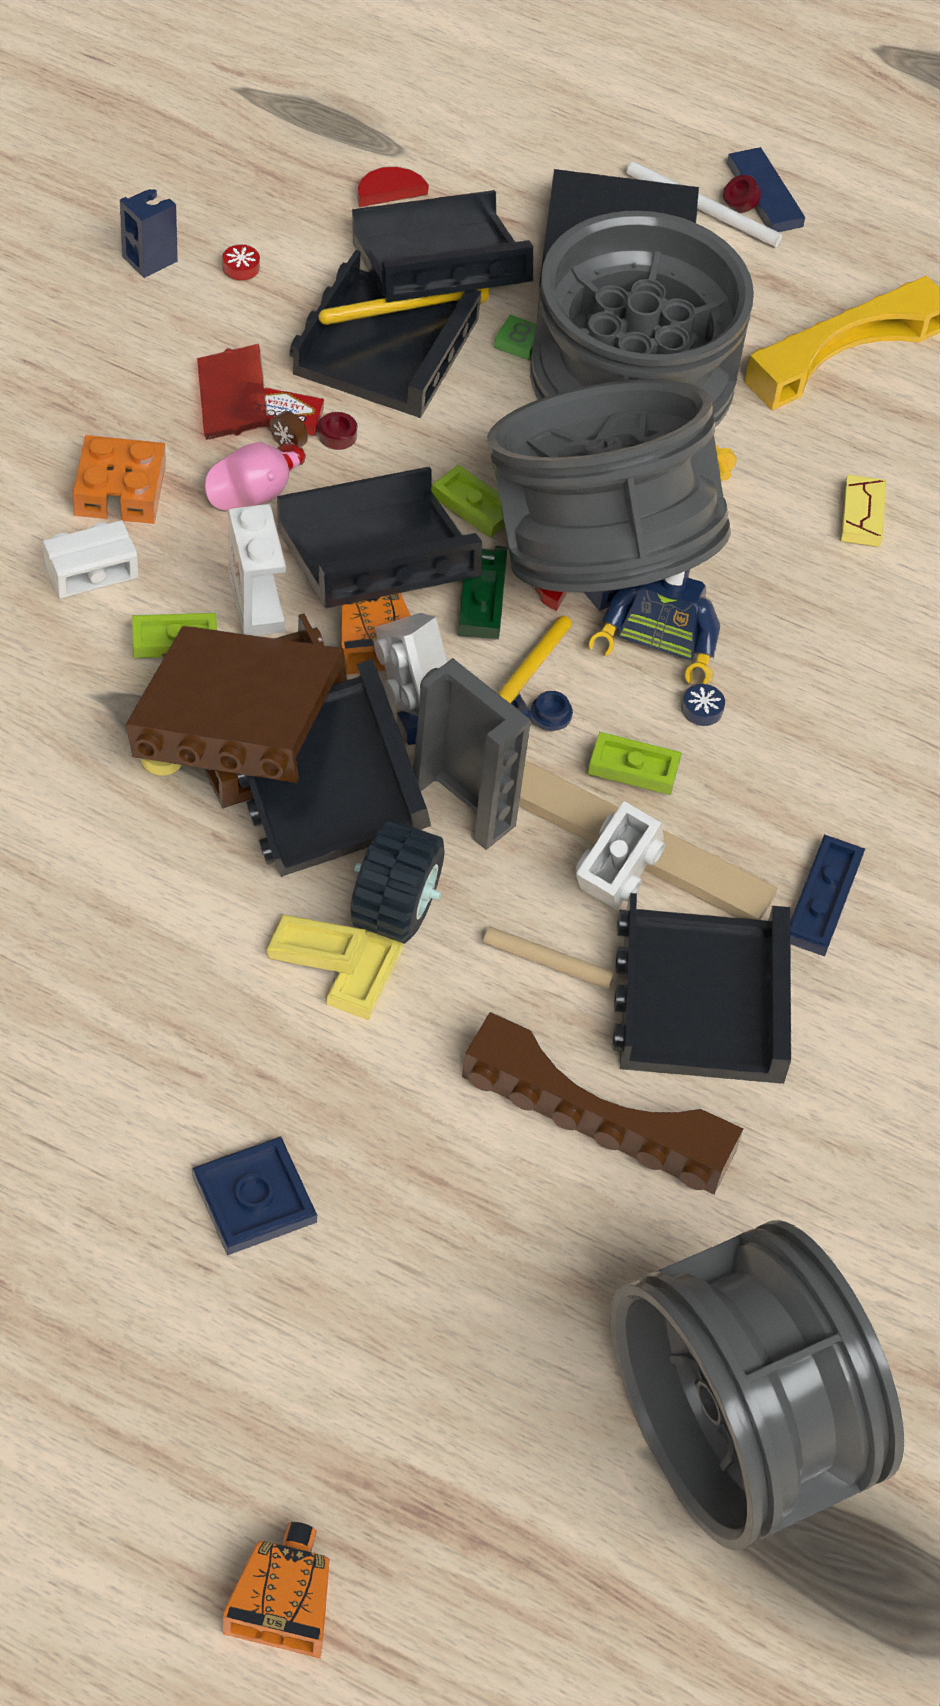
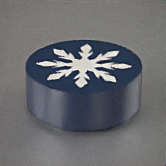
[682,684,725,726]

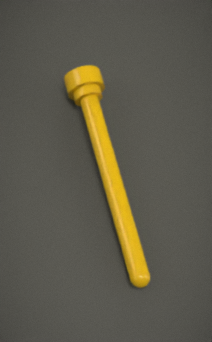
[318,288,489,325]
[498,615,572,704]

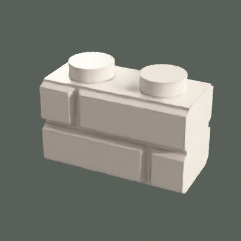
[42,520,138,599]

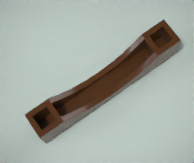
[462,1012,744,1195]

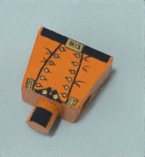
[340,593,411,675]
[223,1522,330,1658]

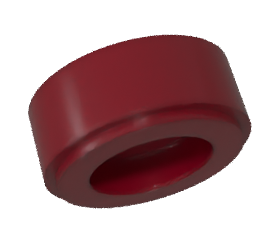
[723,175,761,213]
[318,412,358,450]

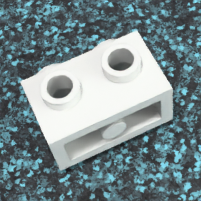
[576,801,666,910]

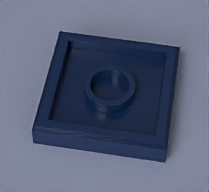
[192,1136,317,1256]

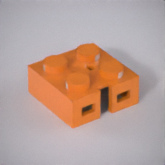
[73,435,166,524]

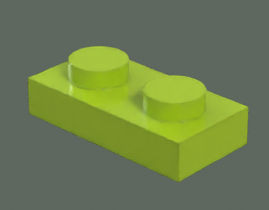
[431,464,505,538]
[132,613,217,658]
[588,731,682,795]

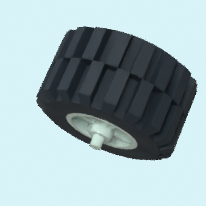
[351,820,445,944]

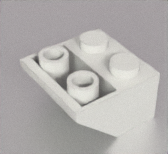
[374,613,447,716]

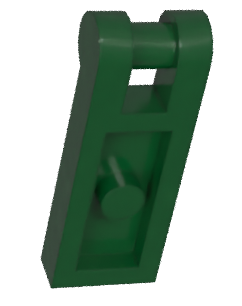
[458,546,508,640]

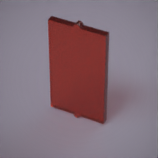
[197,343,269,440]

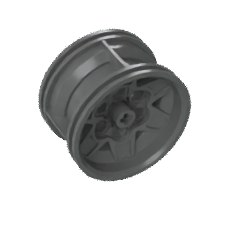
[530,211,754,427]
[487,379,731,592]
[610,1220,904,1551]

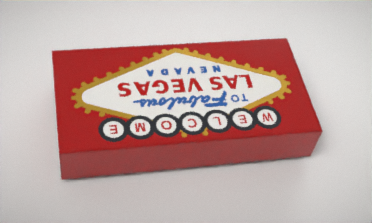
[239,384,324,436]

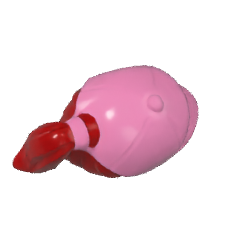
[205,442,306,511]

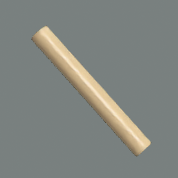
[483,926,615,989]

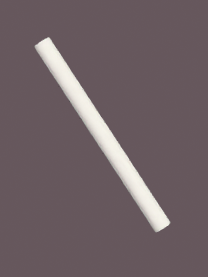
[627,161,782,248]

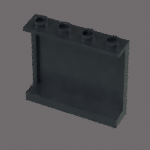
[539,169,699,287]
[352,190,533,302]
[289,250,481,418]
[277,466,482,609]
[237,659,431,877]
[612,893,791,1084]

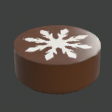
[270,411,308,448]

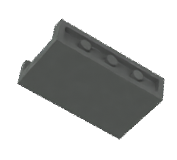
[413,658,531,850]

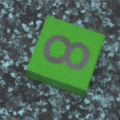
[494,314,536,361]

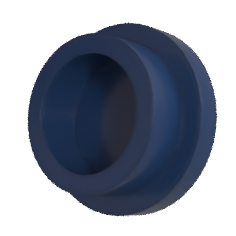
[530,691,573,731]

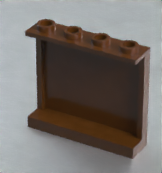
[126,625,347,783]

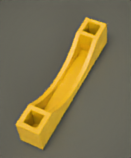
[744,275,940,411]

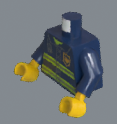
[589,569,720,684]

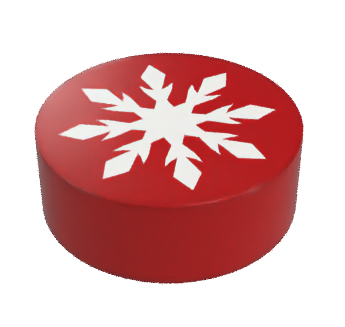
[222,244,260,280]

